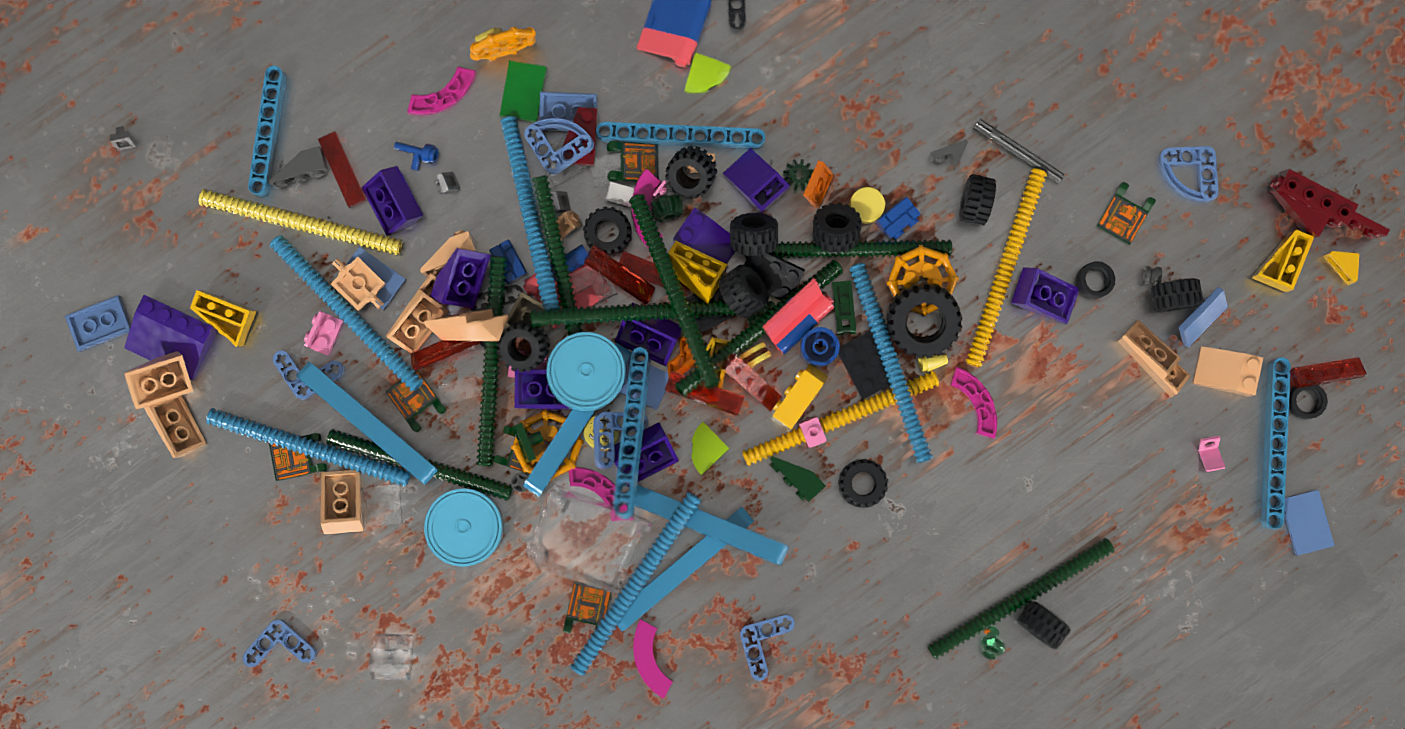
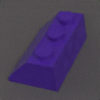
[361,166,424,236]
[614,302,682,367]
[614,422,679,487]

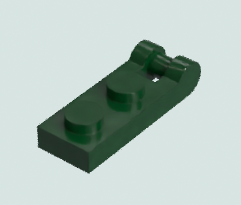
[832,280,856,336]

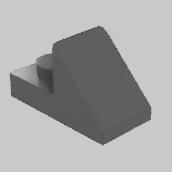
[929,139,968,170]

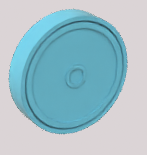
[547,332,625,411]
[424,489,503,567]

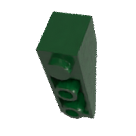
[769,456,826,502]

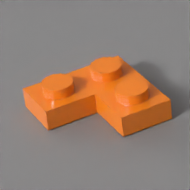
[667,336,695,380]

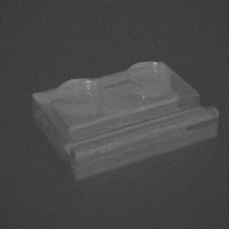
[590,153,623,187]

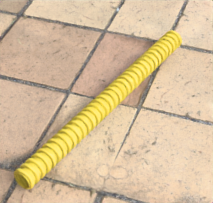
[199,189,402,255]

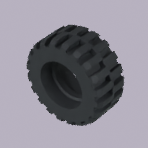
[887,282,963,358]

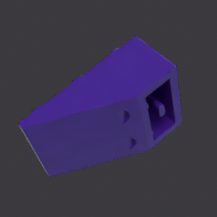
[722,148,790,213]

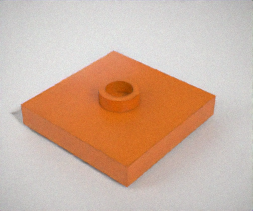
[803,160,834,208]

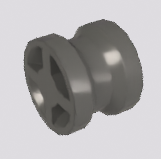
[1142,266,1162,285]
[511,473,529,492]

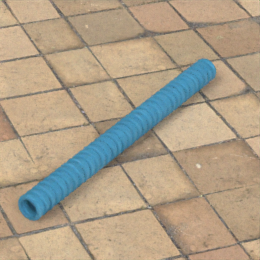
[500,116,561,311]
[270,235,423,392]
[849,263,933,463]
[206,408,411,487]
[570,492,701,675]

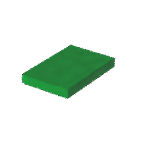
[499,60,547,123]

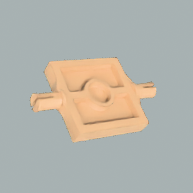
[331,257,386,311]

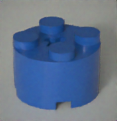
[800,327,840,367]

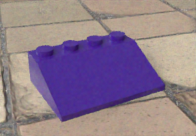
[124,295,218,381]

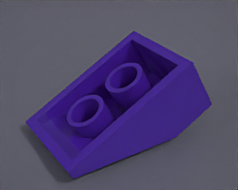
[673,207,735,264]
[431,248,491,309]
[1011,267,1079,324]
[515,369,572,410]

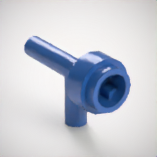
[394,142,439,170]

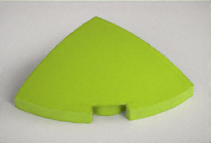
[684,53,731,93]
[691,421,729,475]

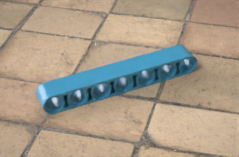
[248,66,286,197]

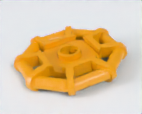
[470,27,536,61]
[886,245,959,316]
[511,410,584,481]

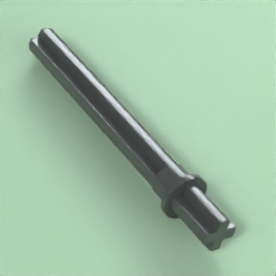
[974,118,1064,183]

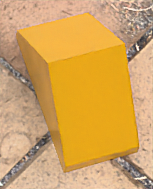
[1323,251,1359,285]

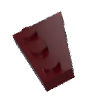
[562,107,598,166]

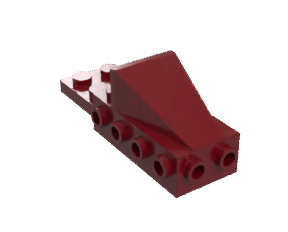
[1269,169,1390,239]

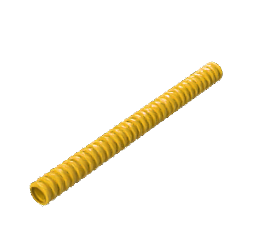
[966,168,1048,367]
[742,370,939,466]

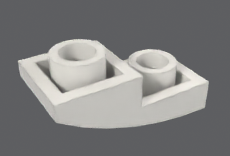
[605,182,634,207]

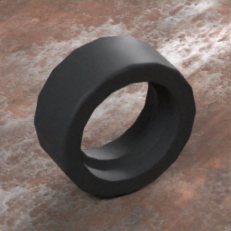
[1076,261,1115,299]
[1289,382,1328,419]

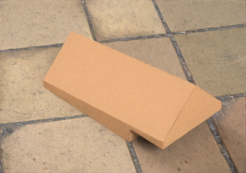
[386,273,449,355]
[424,309,508,341]
[1118,320,1191,397]
[144,395,206,458]

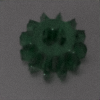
[783,159,814,192]
[651,194,683,222]

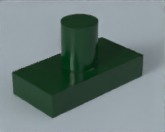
[512,423,543,463]

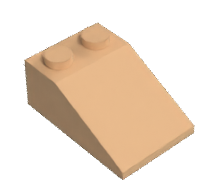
[420,230,478,277]
[1193,346,1263,397]
[124,351,193,410]
[321,469,363,534]

